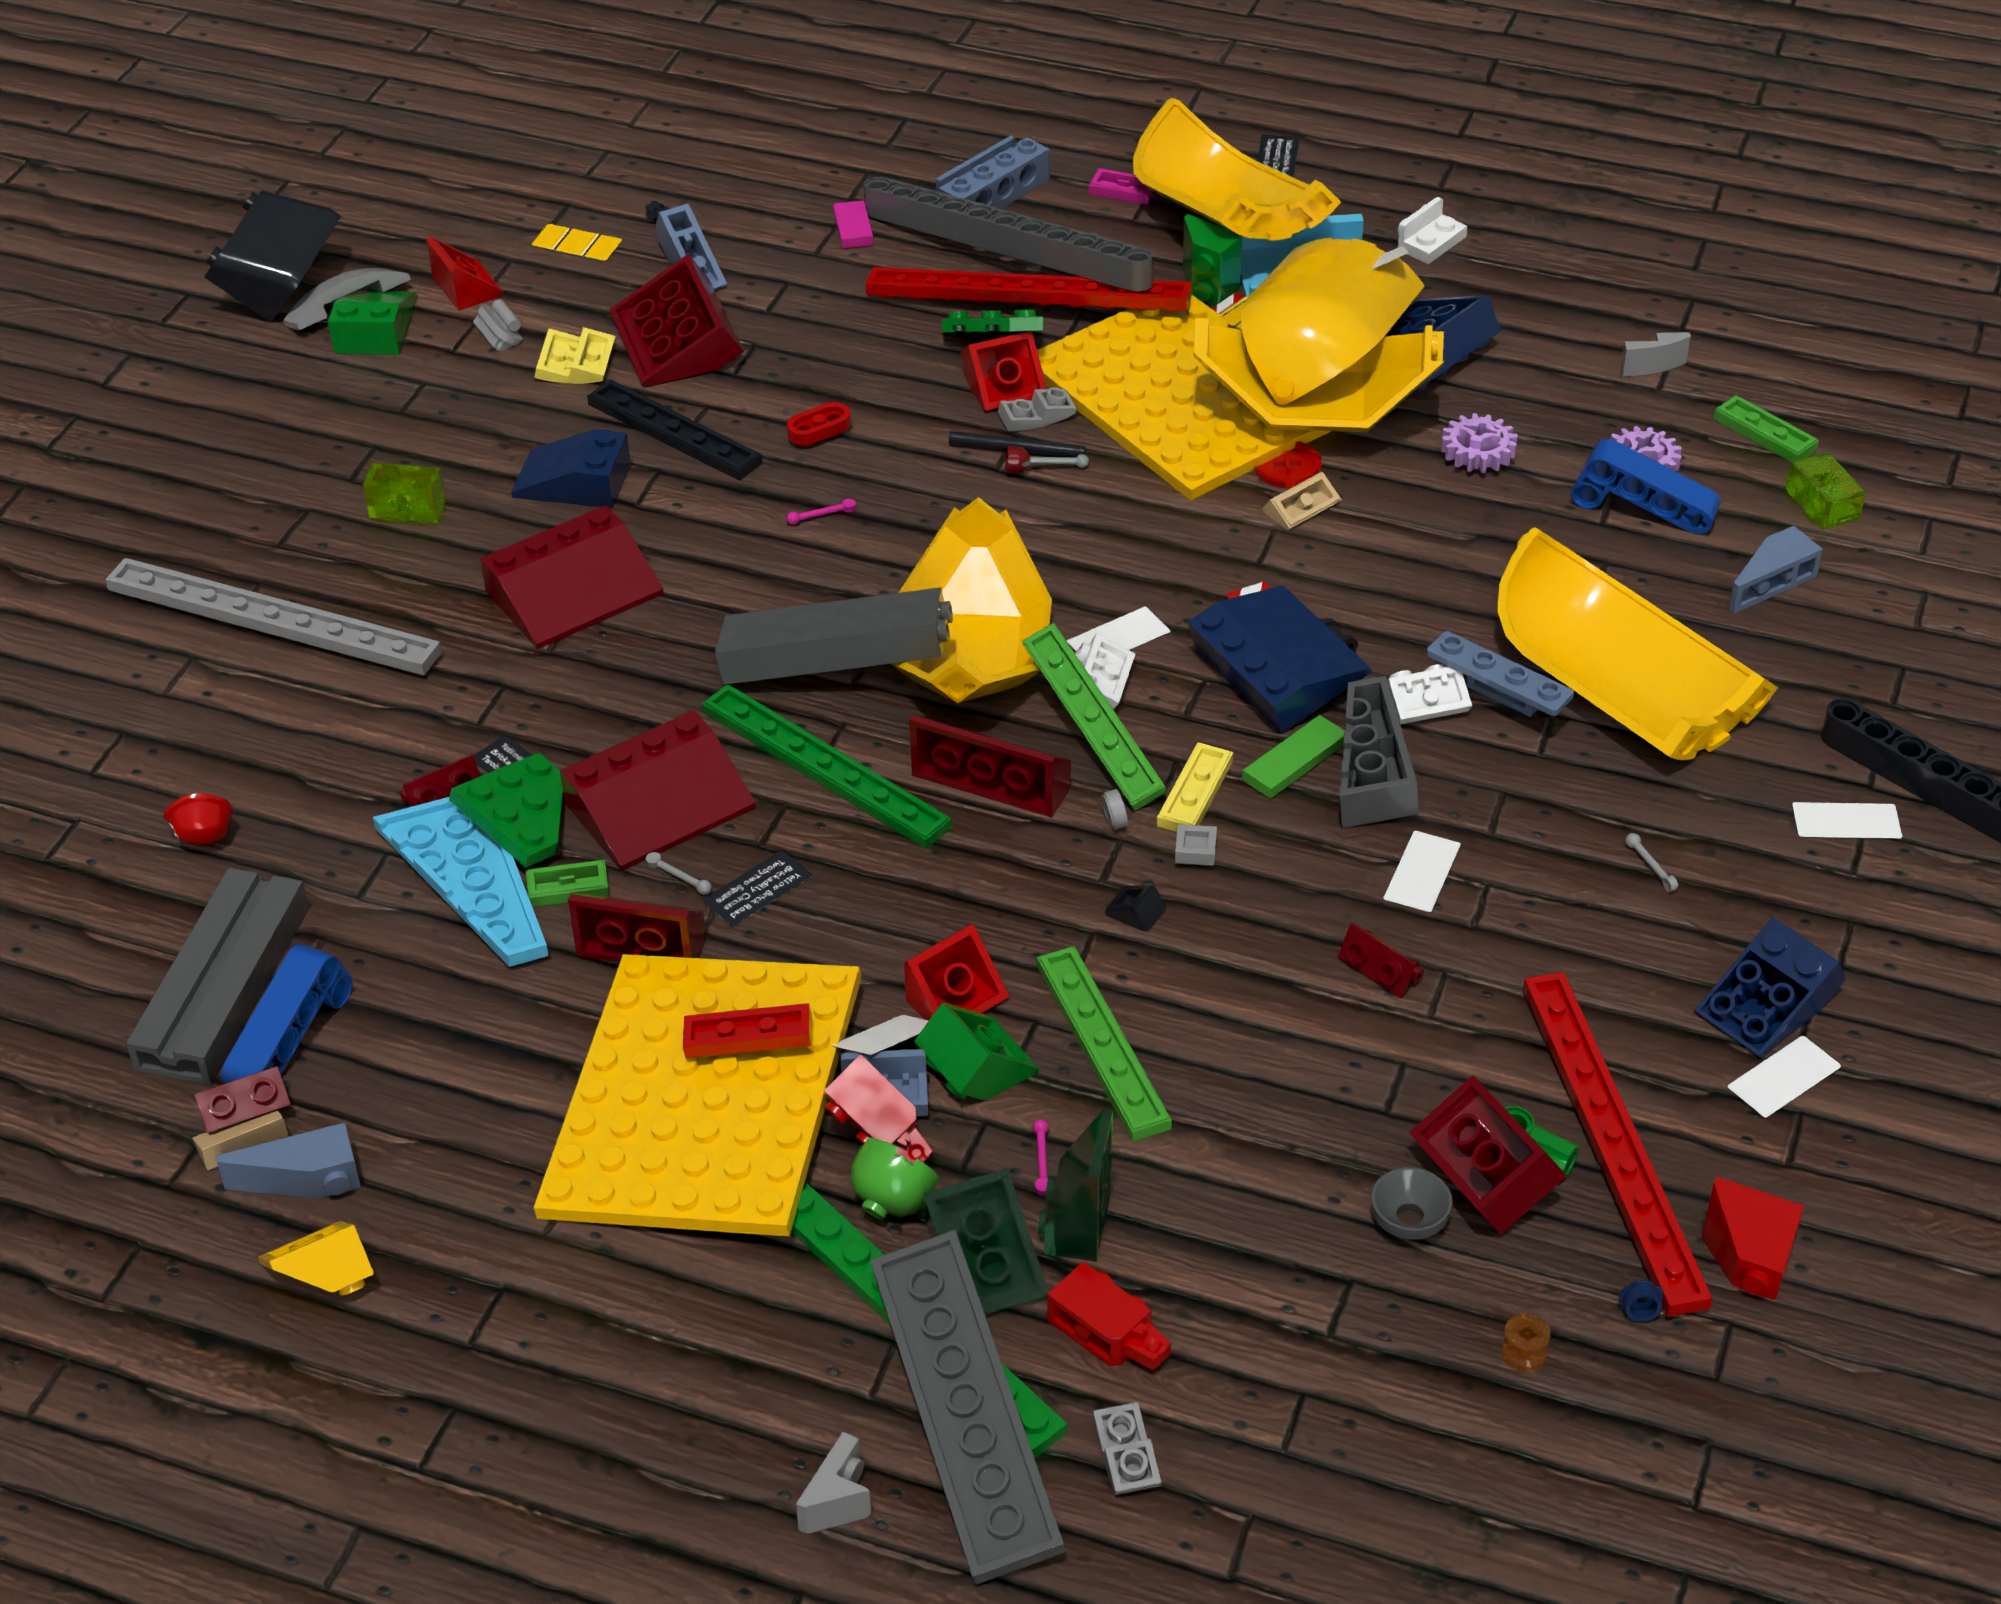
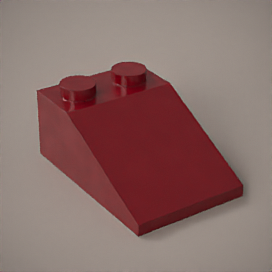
[1409,1075,1567,1235]

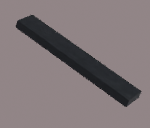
[587,379,762,481]

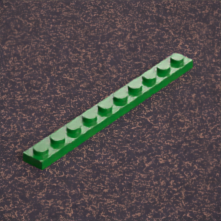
[791,1181,1068,1459]

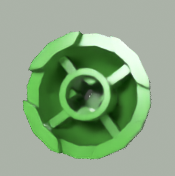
[851,1137,940,1220]

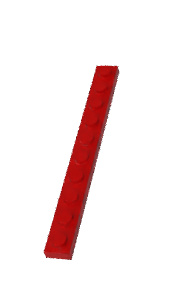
[865,267,1192,312]
[1523,972,1713,1317]

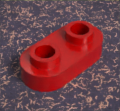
[787,402,851,446]

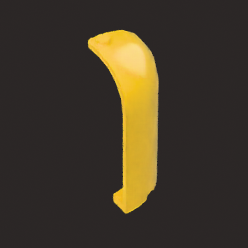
[1133,98,1341,241]
[1240,238,1424,405]
[1497,527,1778,760]

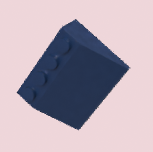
[1384,295,1500,394]
[1188,585,1372,734]

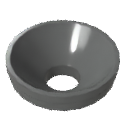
[1371,1167,1452,1239]

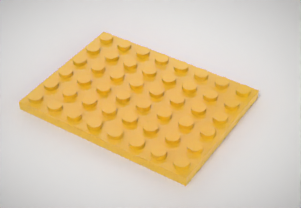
[1037,295,1331,501]
[533,954,862,1237]

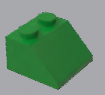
[1182,214,1242,307]
[914,1002,1039,1101]

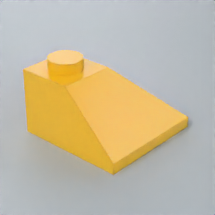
[258,1221,374,1296]

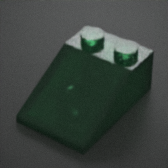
[1037,1108,1113,1262]
[921,1168,1049,1316]

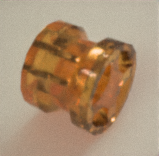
[1501,1313,1551,1372]

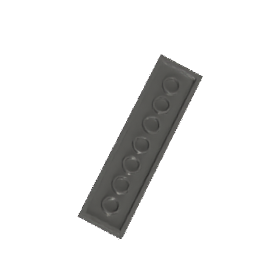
[870,1230,1066,1585]

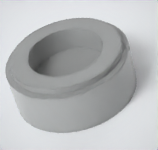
[1101,789,1128,830]

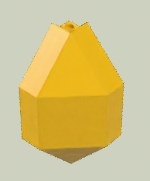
[1194,318,1445,432]
[891,497,1052,703]

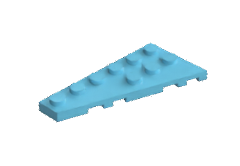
[372,797,549,967]

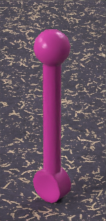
[786,499,856,525]
[1032,1119,1052,1196]

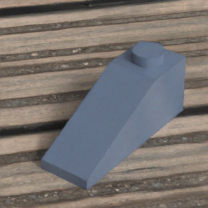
[655,203,727,291]
[1729,526,1823,614]
[216,1122,361,1199]

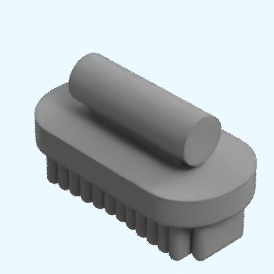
[473,299,523,351]

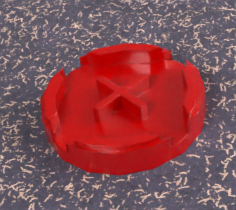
[1254,441,1322,489]

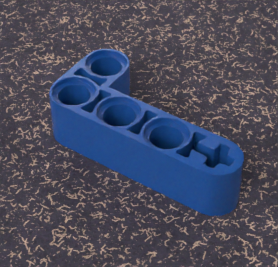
[1571,439,1720,534]
[221,943,353,1084]

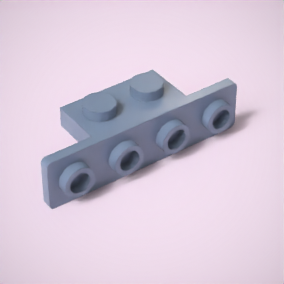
[1427,631,1574,717]

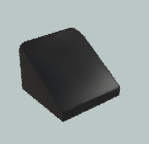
[1104,885,1166,931]

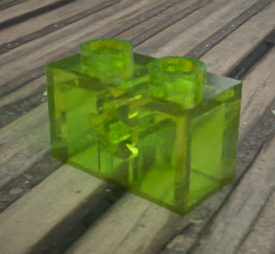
[1786,452,1866,530]
[363,463,446,523]

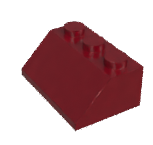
[568,894,706,962]

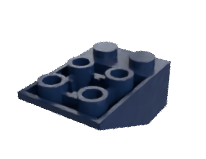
[1694,917,1846,1059]

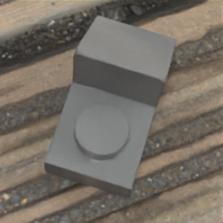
[796,1432,871,1534]

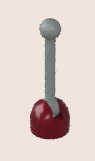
[1005,446,1089,474]

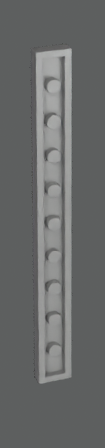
[105,558,442,675]

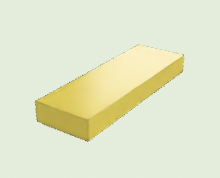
[1157,742,1233,832]

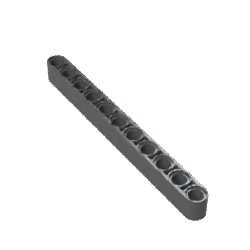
[863,177,1153,291]

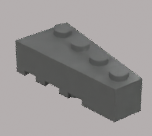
[1339,676,1419,828]

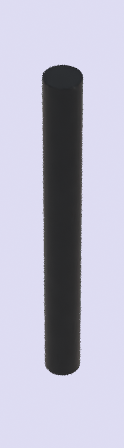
[949,431,1086,458]

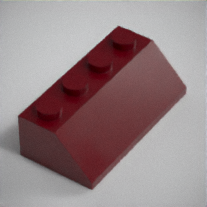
[909,715,1071,818]

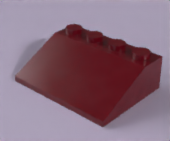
[609,254,744,387]
[480,505,664,650]
[560,710,756,872]

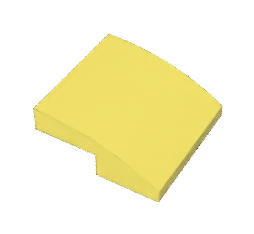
[534,327,615,384]

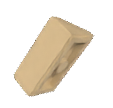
[1262,471,1342,530]
[192,1110,289,1171]

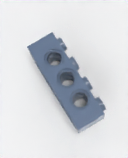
[936,136,1050,209]

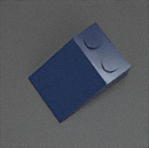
[511,429,631,508]

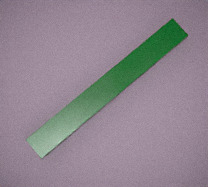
[702,684,952,849]

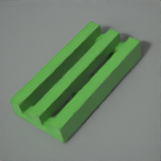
[526,860,609,907]

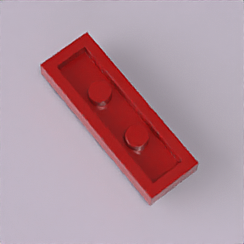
[683,1003,812,1058]

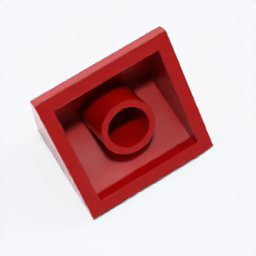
[427,236,504,311]
[904,924,1010,1020]

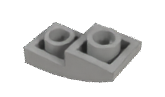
[1620,332,1691,377]
[998,387,1077,431]
[1092,1402,1162,1495]

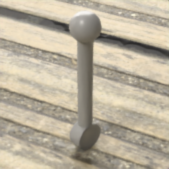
[1625,833,1678,893]
[646,852,712,895]

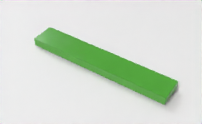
[1022,622,1167,812]
[1037,946,1172,1142]

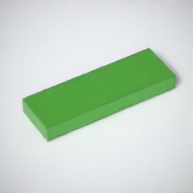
[1713,395,1819,465]
[1242,715,1345,799]

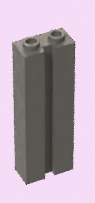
[715,587,953,685]
[126,868,309,1086]

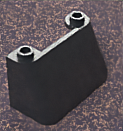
[204,190,341,322]

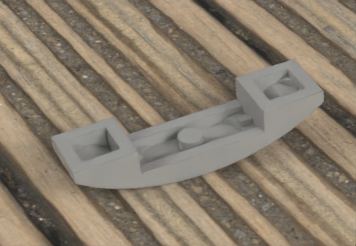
[283,268,411,330]

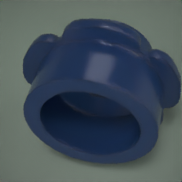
[1619,1280,1663,1322]

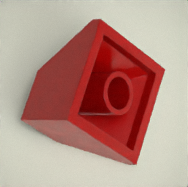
[960,331,1047,412]
[1701,1176,1804,1300]

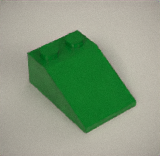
[328,290,417,355]

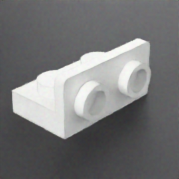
[1397,197,1468,264]
[1075,633,1135,710]
[1387,664,1472,725]

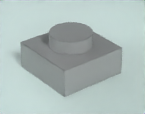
[1175,824,1217,866]

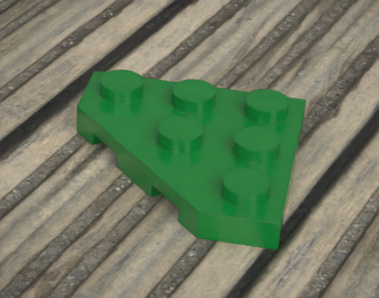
[942,309,1043,332]
[449,752,563,868]

